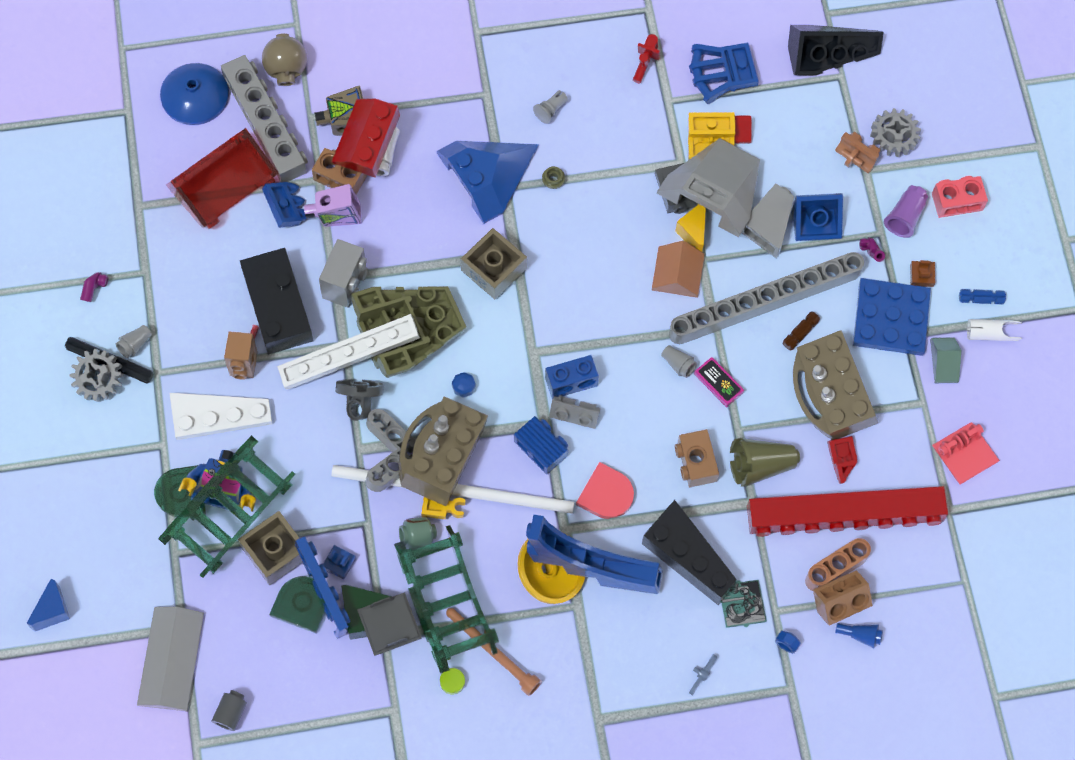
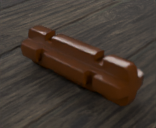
[782,311,820,351]

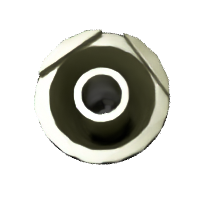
[730,438,800,487]

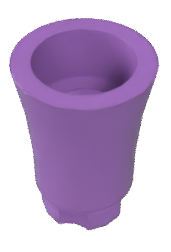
[884,185,928,238]

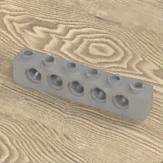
[220,55,308,182]

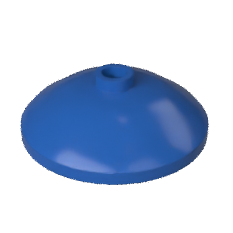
[160,63,229,125]

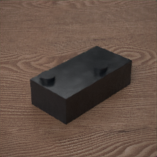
[239,247,313,355]

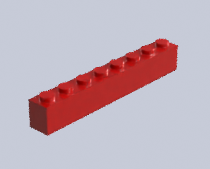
[747,486,948,537]

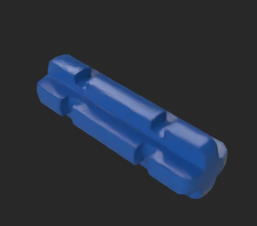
[959,289,1006,304]

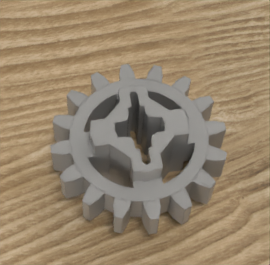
[870,108,921,157]
[69,349,124,402]

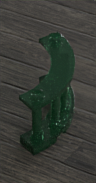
[158,435,295,578]
[394,525,499,673]

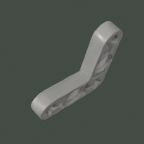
[365,409,416,492]

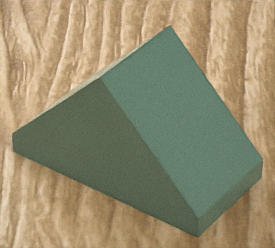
[930,337,962,384]

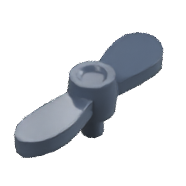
[689,654,717,696]

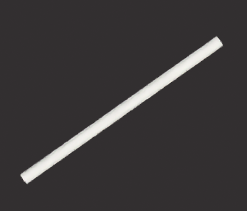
[331,465,574,514]

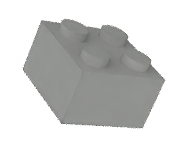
[319,239,368,308]

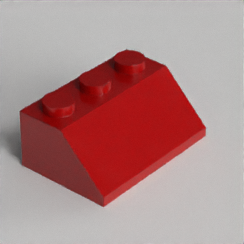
[332,98,400,178]

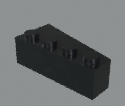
[642,499,737,606]

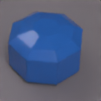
[452,372,476,398]
[775,630,801,654]

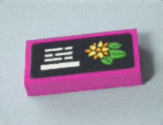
[694,357,745,408]

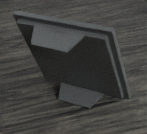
[357,592,422,656]

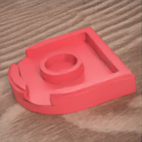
[576,462,634,519]

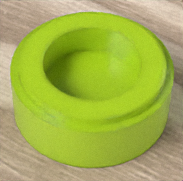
[440,668,465,695]

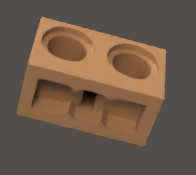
[312,148,367,195]
[813,570,873,626]

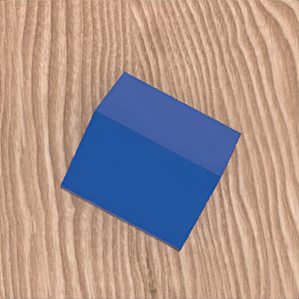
[792,193,843,241]

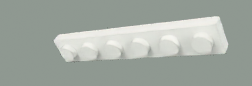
[277,314,420,390]

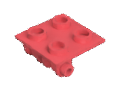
[932,422,1000,485]

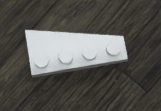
[169,393,273,440]

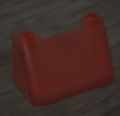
[165,128,279,229]

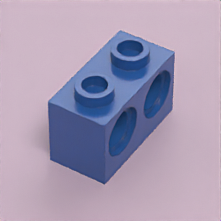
[545,355,599,399]

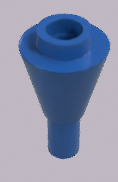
[835,623,883,649]

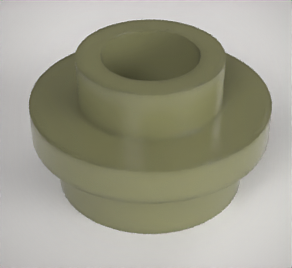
[542,166,565,189]

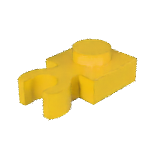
[421,497,466,520]

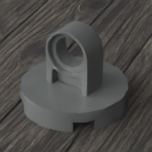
[335,379,384,421]

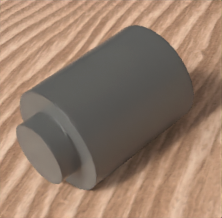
[211,690,247,731]

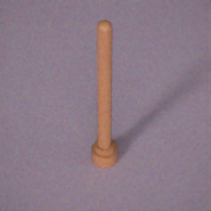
[446,608,542,696]

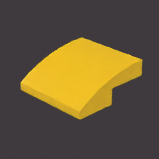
[688,112,735,160]

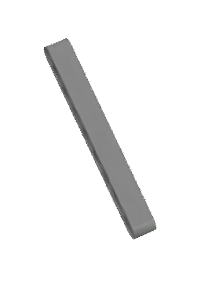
[669,252,864,345]

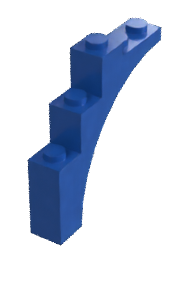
[526,514,663,594]

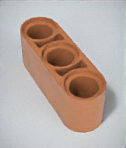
[805,538,871,591]

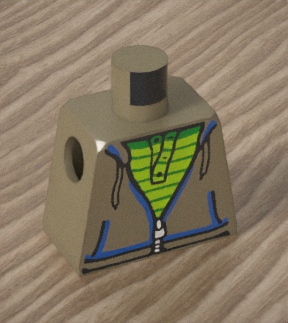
[314,85,363,136]

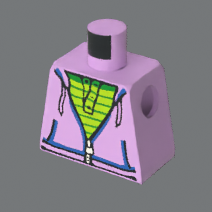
[304,184,362,227]

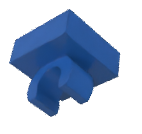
[323,545,356,579]

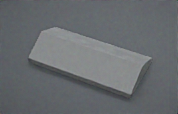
[137,607,204,712]

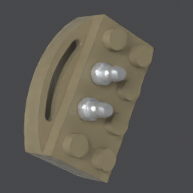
[793,330,878,440]
[398,396,488,506]

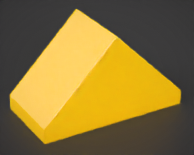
[675,204,706,252]

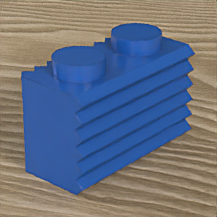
[514,416,568,475]

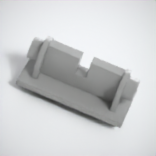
[549,395,601,429]

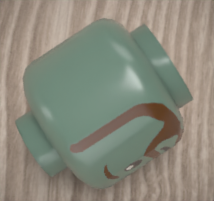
[399,517,437,550]

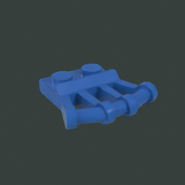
[689,42,759,104]

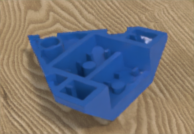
[437,141,539,224]

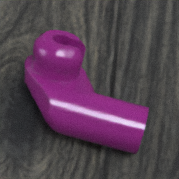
[859,237,885,262]
[80,272,109,302]

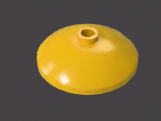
[517,532,585,604]

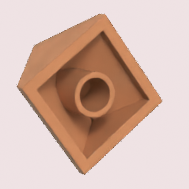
[651,240,705,298]

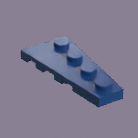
[295,536,350,639]

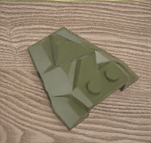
[351,286,467,378]

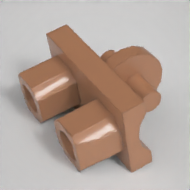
[835,132,880,174]

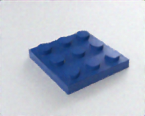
[852,278,931,356]

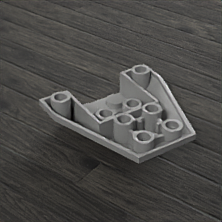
[656,138,760,238]

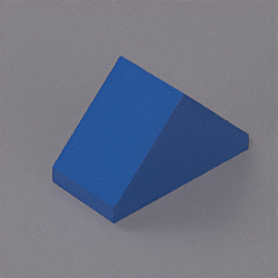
[27,579,70,631]

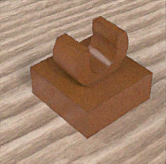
[910,260,935,287]

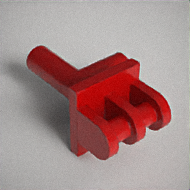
[632,34,660,84]

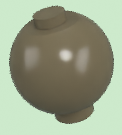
[262,33,307,86]

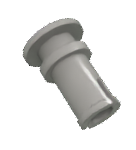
[533,90,568,124]

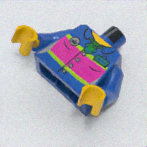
[178,450,256,512]

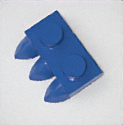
[262,182,307,228]

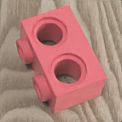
[932,176,988,218]

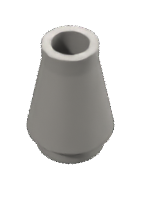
[115,325,152,358]
[661,345,697,378]

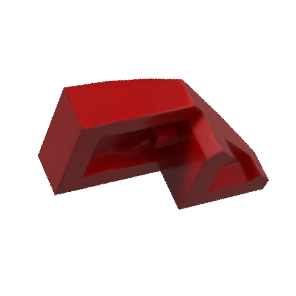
[827,436,858,484]

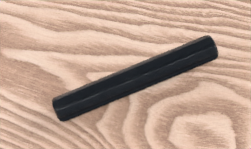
[65,337,153,384]

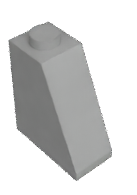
[742,183,794,258]

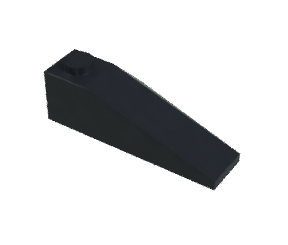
[788,24,884,76]

